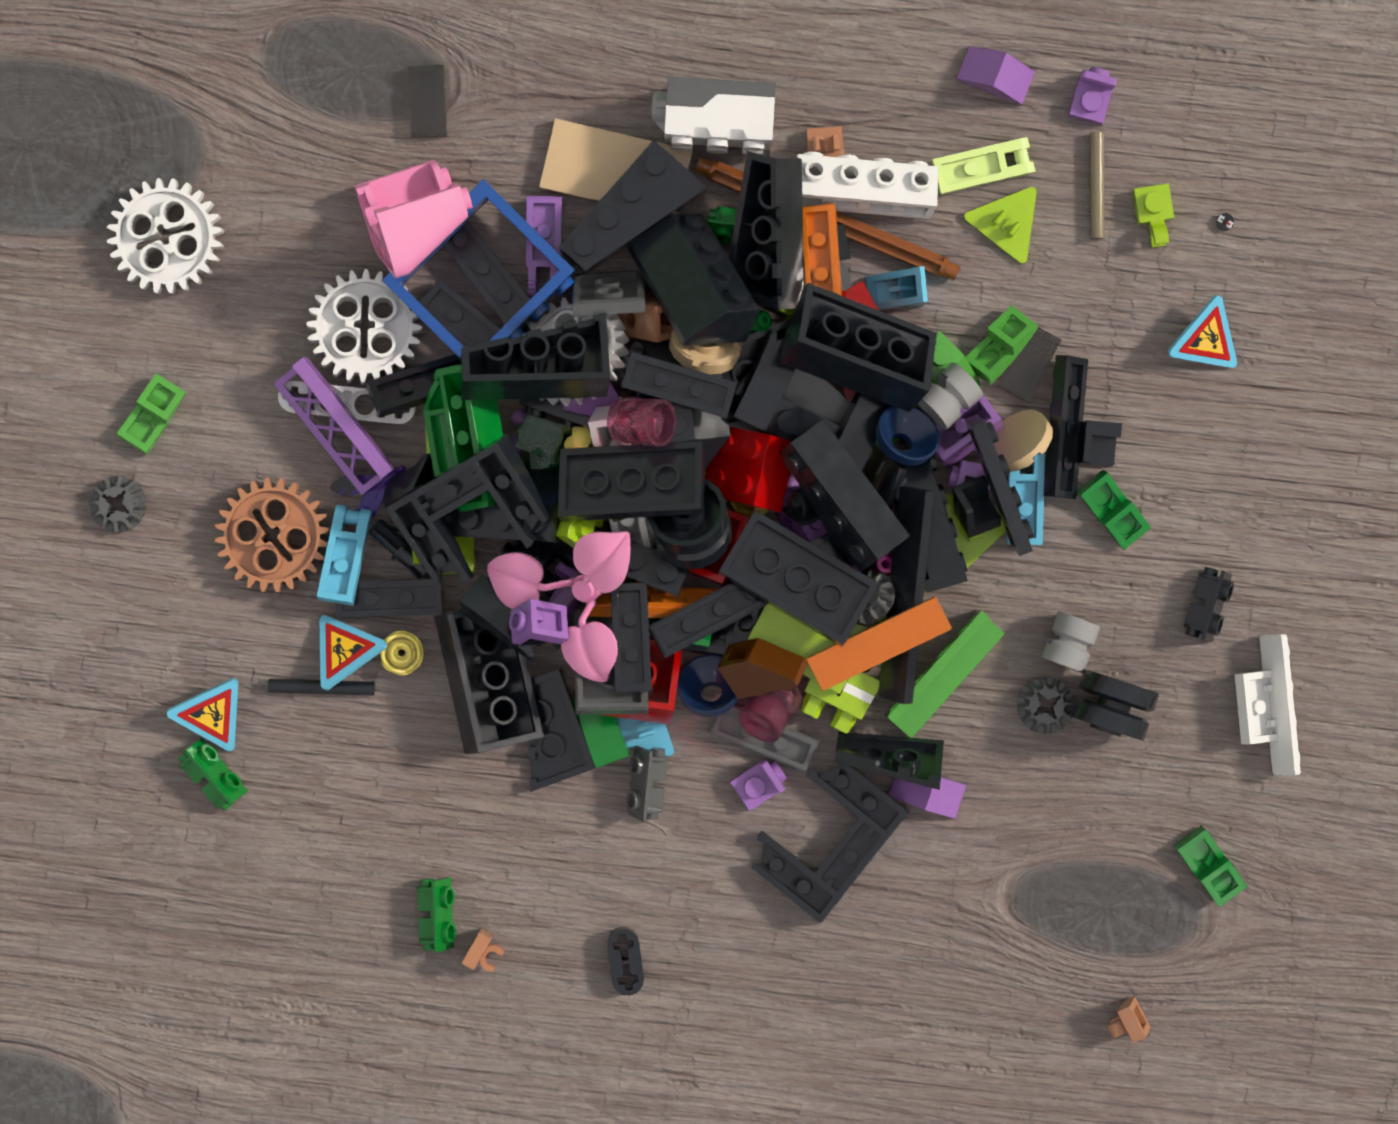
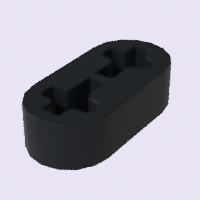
[607,927,644,996]

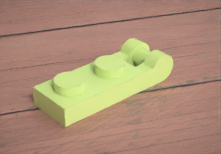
[932,137,1036,195]

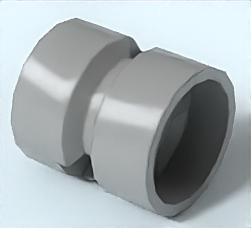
[918,362,983,430]
[1041,611,1101,673]

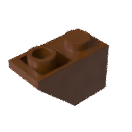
[717,638,808,699]

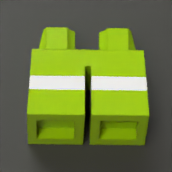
[800,672,880,734]

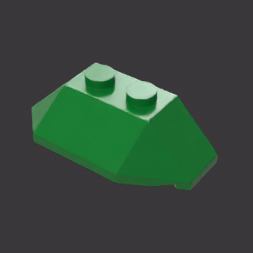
[423,364,503,512]

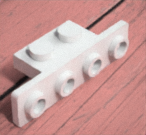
[1234,634,1301,776]

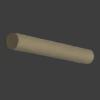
[1090,132,1105,239]

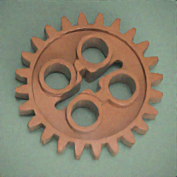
[214,478,331,592]

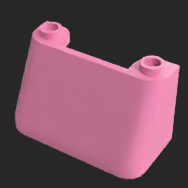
[354,160,473,279]

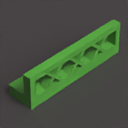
[884,610,1005,738]

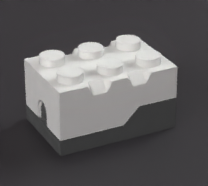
[651,77,776,155]

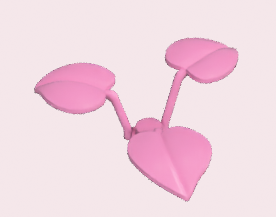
[487,531,631,682]

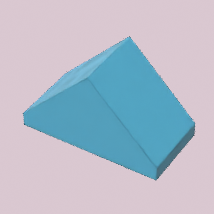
[866,267,928,311]

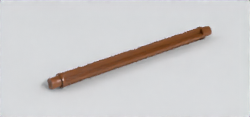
[695,156,960,281]

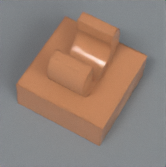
[806,126,844,157]
[461,928,505,972]
[1107,996,1151,1043]

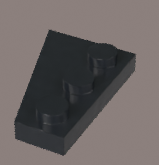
[529,668,596,792]
[835,732,944,790]

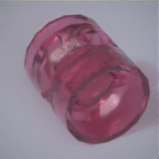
[607,396,677,447]
[739,687,802,743]

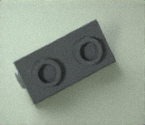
[626,745,668,822]

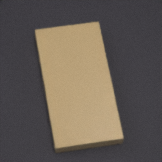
[539,118,693,215]

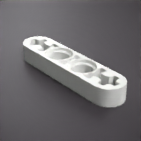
[278,381,417,425]

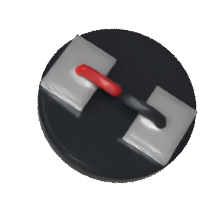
[1216,213,1234,231]

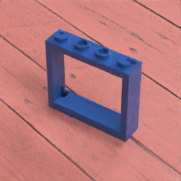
[382,179,576,359]

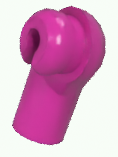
[869,551,893,576]

